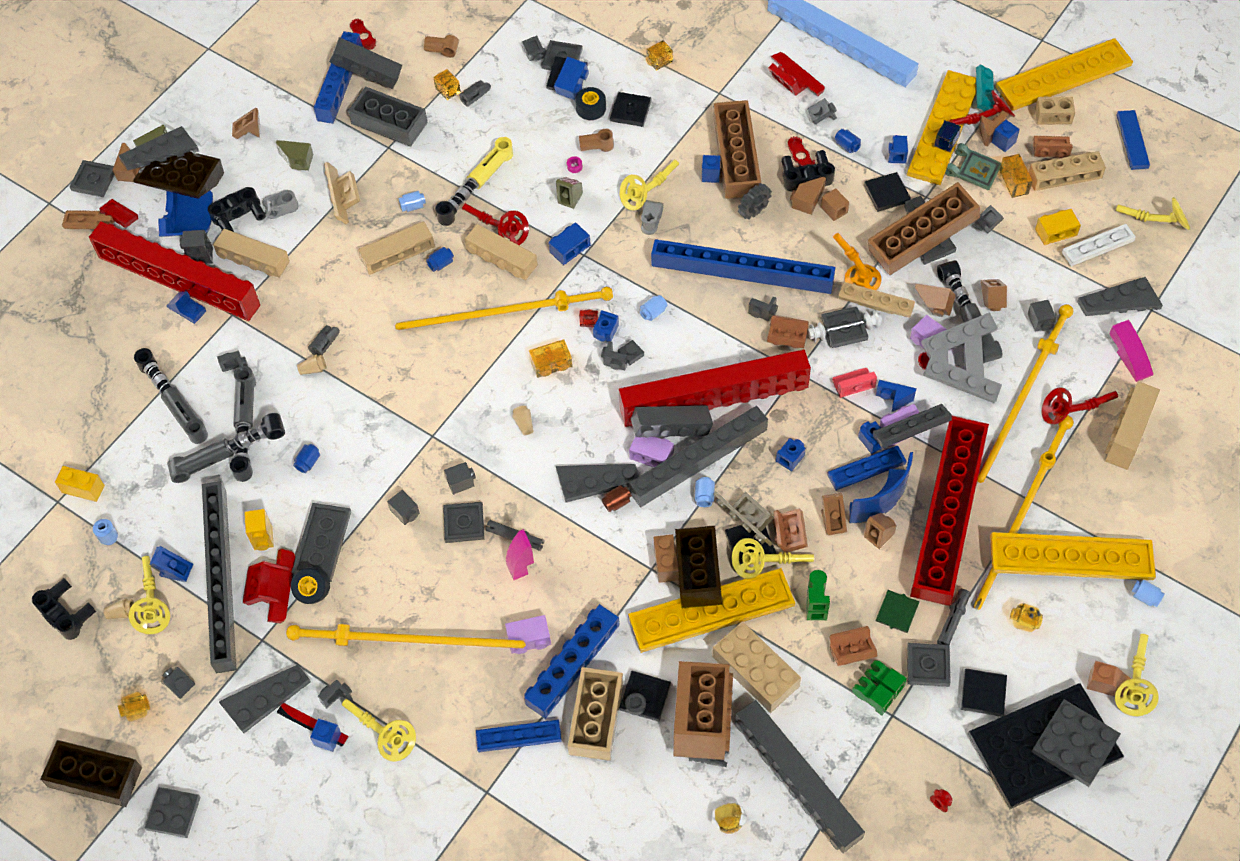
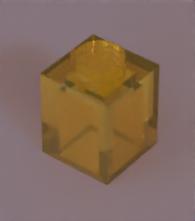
[646,40,673,71]
[433,69,461,100]

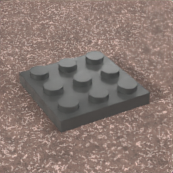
[1032,699,1121,787]

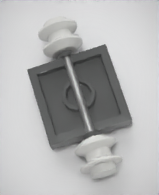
[807,306,882,348]

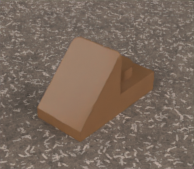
[232,107,260,139]
[979,111,1009,147]
[821,493,847,535]

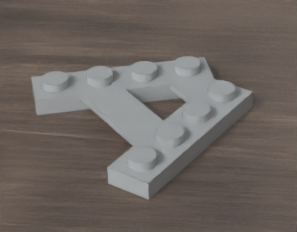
[921,312,1002,403]

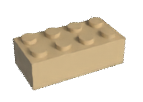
[1104,381,1160,470]
[712,621,801,714]
[568,667,623,761]

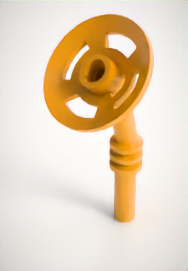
[833,233,881,291]

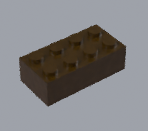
[675,526,722,608]
[40,740,142,807]

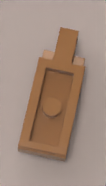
[62,210,114,229]

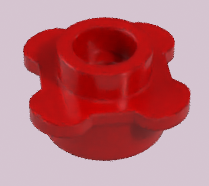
[930,789,952,812]

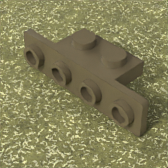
[714,492,774,546]

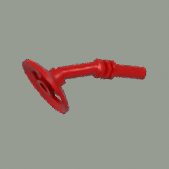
[949,90,1015,127]
[462,203,529,245]
[1042,387,1119,425]

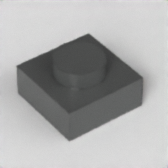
[618,340,644,365]

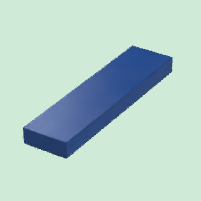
[1117,110,1150,170]
[827,446,907,491]
[476,720,562,753]

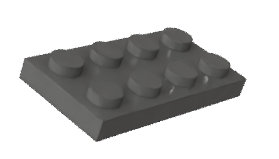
[292,503,351,582]

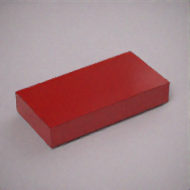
[99,199,139,228]

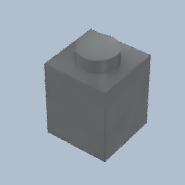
[1028,299,1056,332]
[444,462,476,495]
[387,489,420,525]

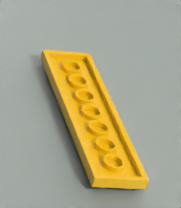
[995,38,1133,111]
[907,70,977,186]
[990,532,1156,580]
[628,568,795,653]

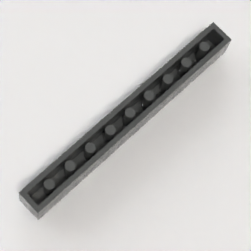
[202,481,237,674]

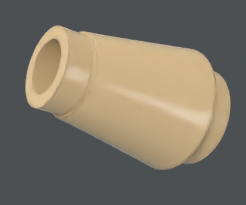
[297,354,327,375]
[512,406,534,435]
[104,598,136,619]

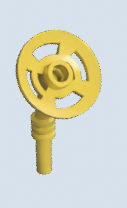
[619,160,679,210]
[1116,197,1190,230]
[732,538,814,579]
[129,556,170,634]
[1115,634,1159,716]
[342,699,416,762]

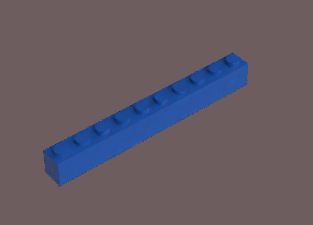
[651,239,836,294]

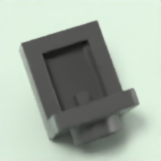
[521,36,546,62]
[807,98,837,125]
[974,205,1004,233]
[748,297,778,321]
[601,341,627,371]
[217,350,248,372]
[161,667,195,699]
[318,680,353,709]

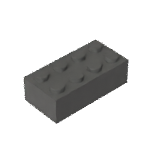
[348,87,428,147]

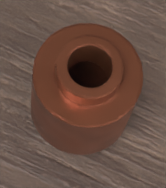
[601,485,632,512]

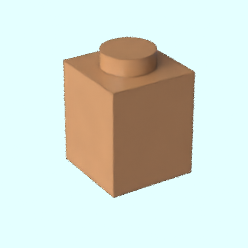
[821,188,849,221]

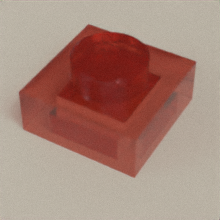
[579,309,599,327]

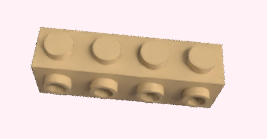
[1028,151,1106,191]
[358,221,435,275]
[465,224,538,280]
[213,229,290,278]

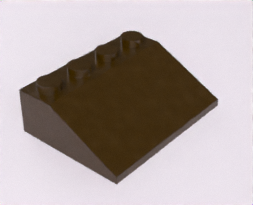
[133,152,224,199]

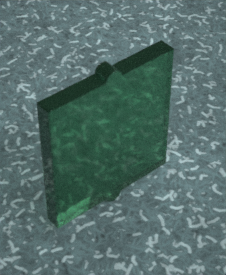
[876,590,920,633]

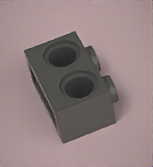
[180,230,213,264]

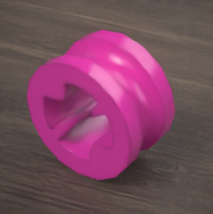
[567,156,583,173]

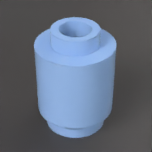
[398,191,426,212]
[640,295,668,321]
[695,477,715,507]
[93,519,118,545]
[1132,579,1165,607]

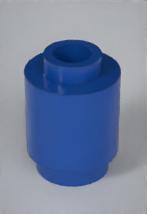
[835,129,861,153]
[426,247,454,272]
[293,444,320,473]

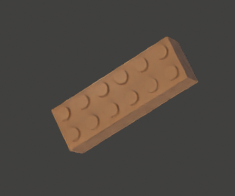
[713,100,761,199]
[868,182,980,275]

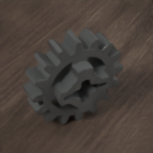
[738,183,772,219]

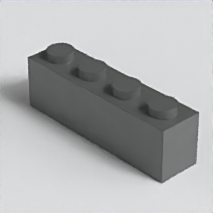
[329,37,402,89]
[631,406,713,438]

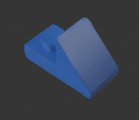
[166,291,206,324]
[876,380,917,412]
[149,546,193,582]

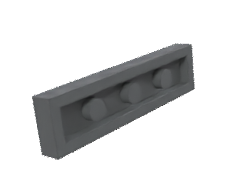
[873,404,952,449]

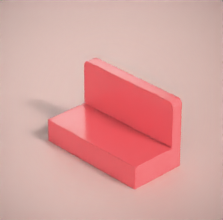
[832,368,877,398]

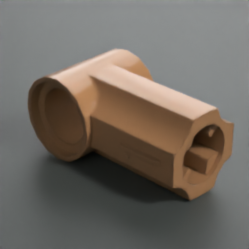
[424,35,459,58]
[579,129,614,152]

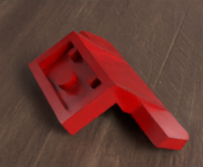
[768,52,825,96]
[243,549,295,623]

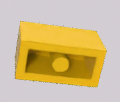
[1035,208,1081,245]
[55,466,105,502]
[245,509,274,551]

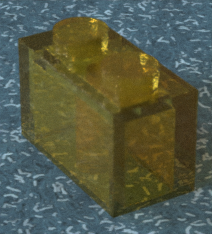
[999,154,1032,198]
[529,339,572,378]

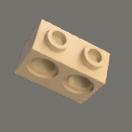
[1035,97,1075,125]

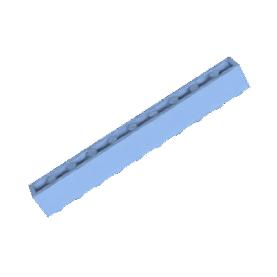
[767,0,919,87]

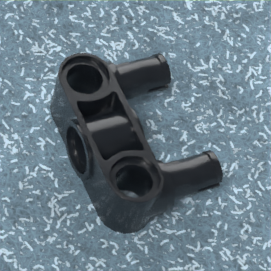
[781,150,835,191]
[208,187,266,232]
[32,578,96,640]

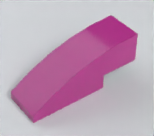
[1109,320,1154,382]
[506,529,534,580]

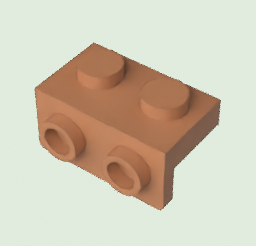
[1033,136,1073,158]
[767,315,809,348]
[772,508,808,553]
[829,626,877,666]

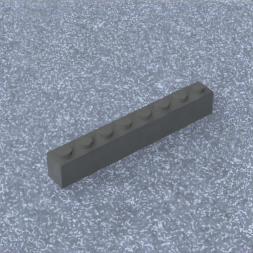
[629,405,768,508]
[735,700,865,853]

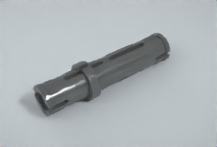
[486,519,545,551]
[937,588,971,645]

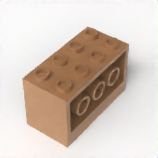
[673,661,733,760]

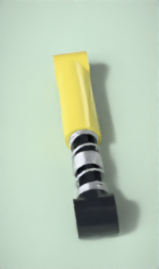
[436,137,513,226]

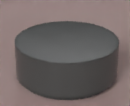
[625,693,646,715]

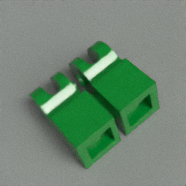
[806,570,830,620]
[852,660,907,716]

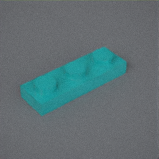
[976,64,994,111]

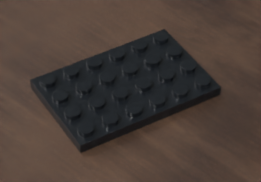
[968,683,1124,809]

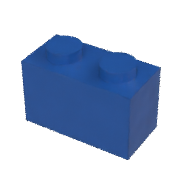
[554,57,589,100]
[548,222,591,266]

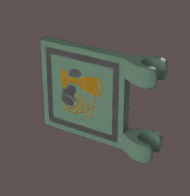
[945,143,1002,190]

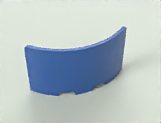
[158,191,213,237]
[849,452,913,523]

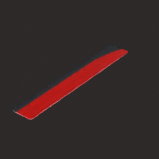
[277,703,348,747]

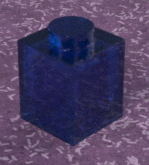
[934,120,961,152]

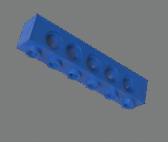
[314,31,362,124]
[524,604,620,719]

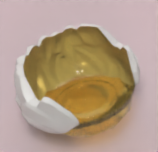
[712,802,747,834]

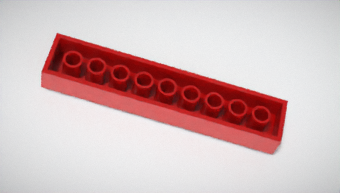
[89,221,260,321]
[619,349,811,427]
[910,416,989,606]

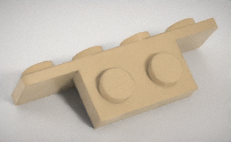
[324,162,360,224]
[839,282,915,318]

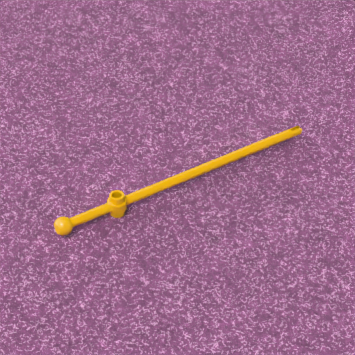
[395,287,613,330]
[977,304,1074,483]
[974,415,1074,610]
[286,624,526,648]

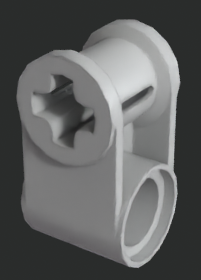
[262,190,299,219]
[641,200,663,235]

